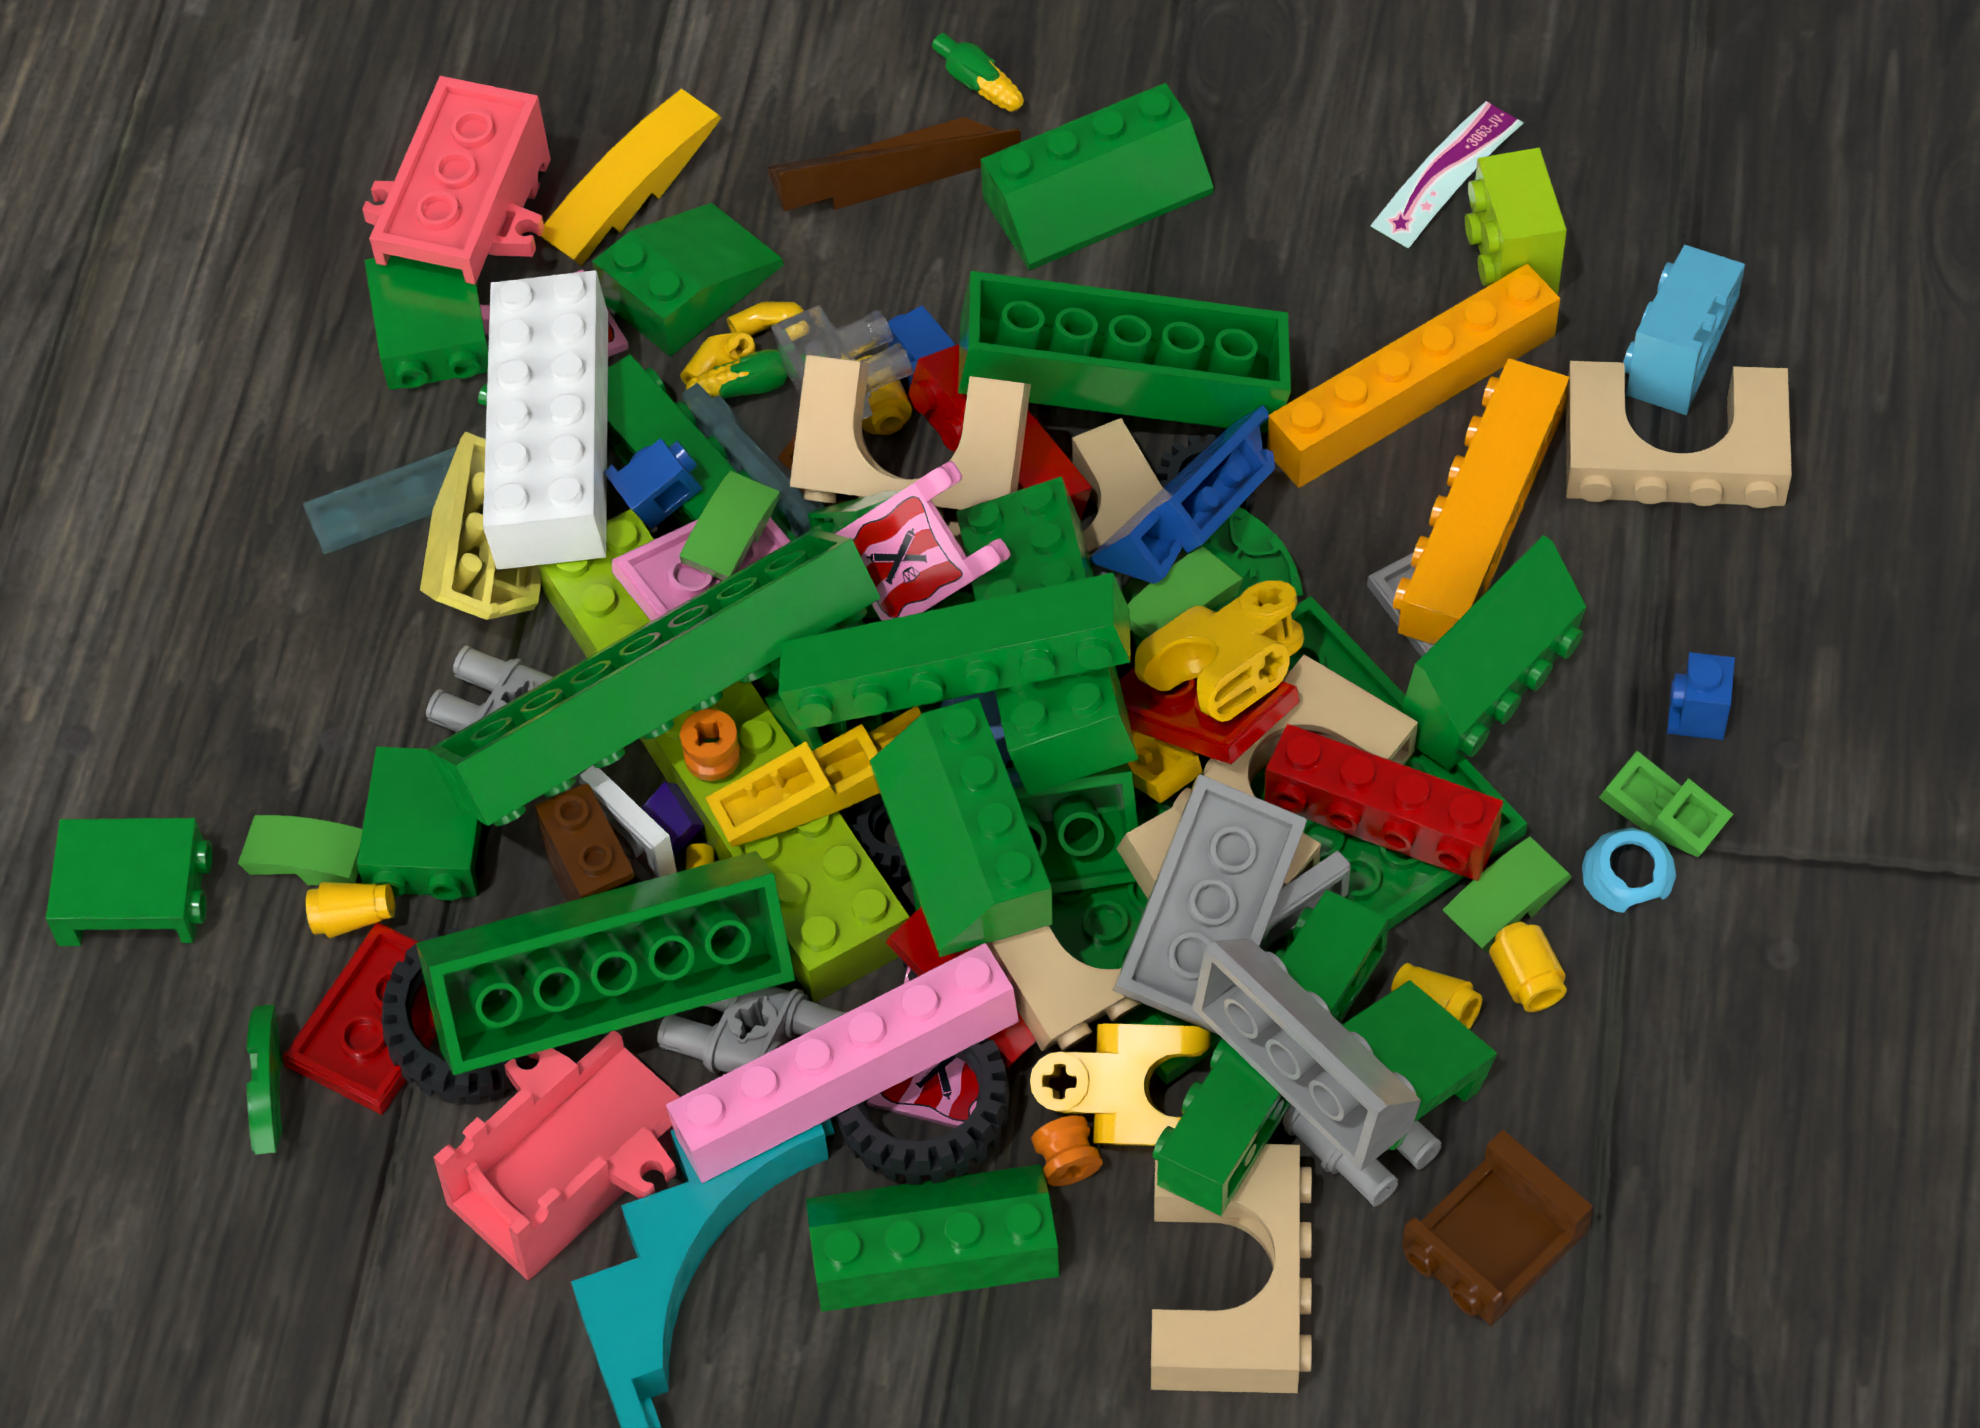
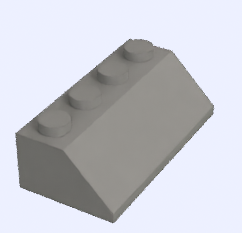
[1192,938,1421,1171]

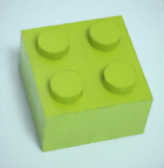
[1465,147,1567,295]

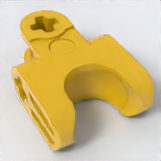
[1135,581,1304,722]
[1030,1024,1211,1146]

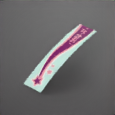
[1370,101,1524,249]

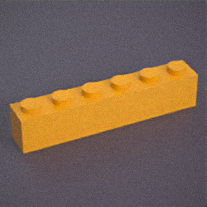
[1267,263,1560,488]
[1393,358,1570,645]

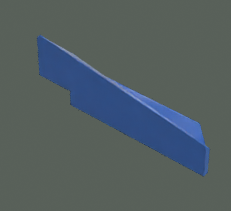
[1088,405,1275,584]

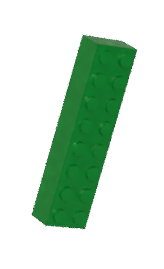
[427,529,881,826]

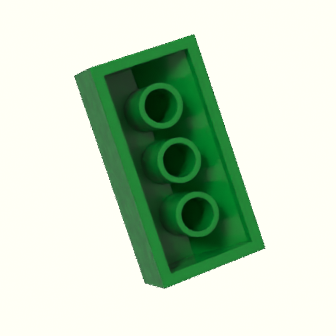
[981,83,1214,271]
[1401,535,1586,770]
[870,697,1053,957]
[910,763,1138,911]
[806,1164,1059,1312]

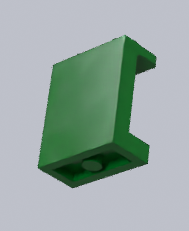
[364,255,489,390]
[357,746,482,901]
[46,818,212,946]
[1342,980,1498,1150]

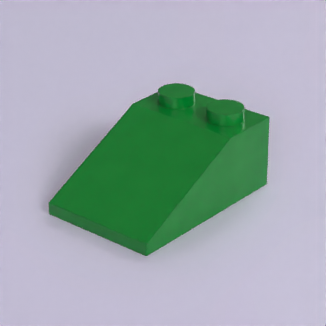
[592,202,784,357]

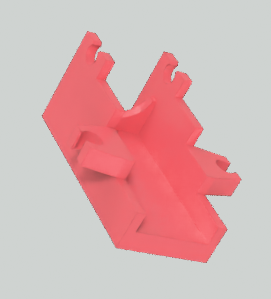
[362,76,551,284]
[433,1031,680,1281]

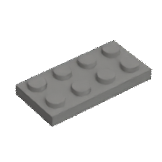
[1112,774,1308,1035]

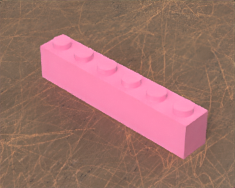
[666,943,1019,1183]

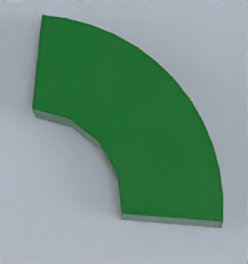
[1204,507,1303,597]
[246,1004,283,1155]

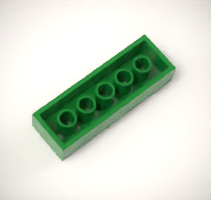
[958,271,1291,433]
[956,476,1138,795]
[416,851,795,1075]

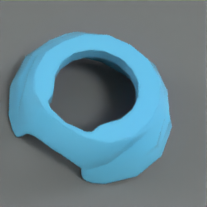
[1582,827,1676,913]

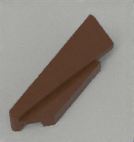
[768,117,1021,211]

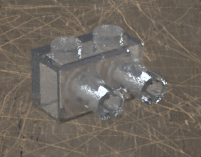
[771,305,913,420]

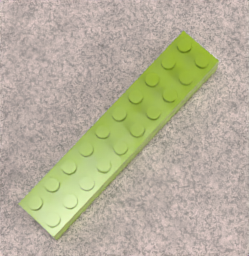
[538,509,910,1003]

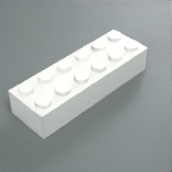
[483,270,608,570]

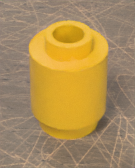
[856,355,912,435]
[1489,922,1567,1012]

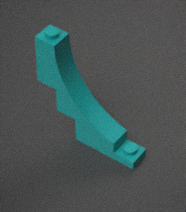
[571,1118,834,1428]

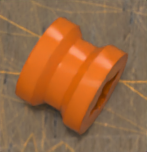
[680,709,741,781]
[1031,1115,1103,1186]

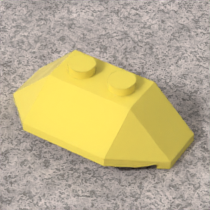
[420,432,541,620]

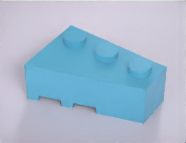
[1623,244,1745,415]

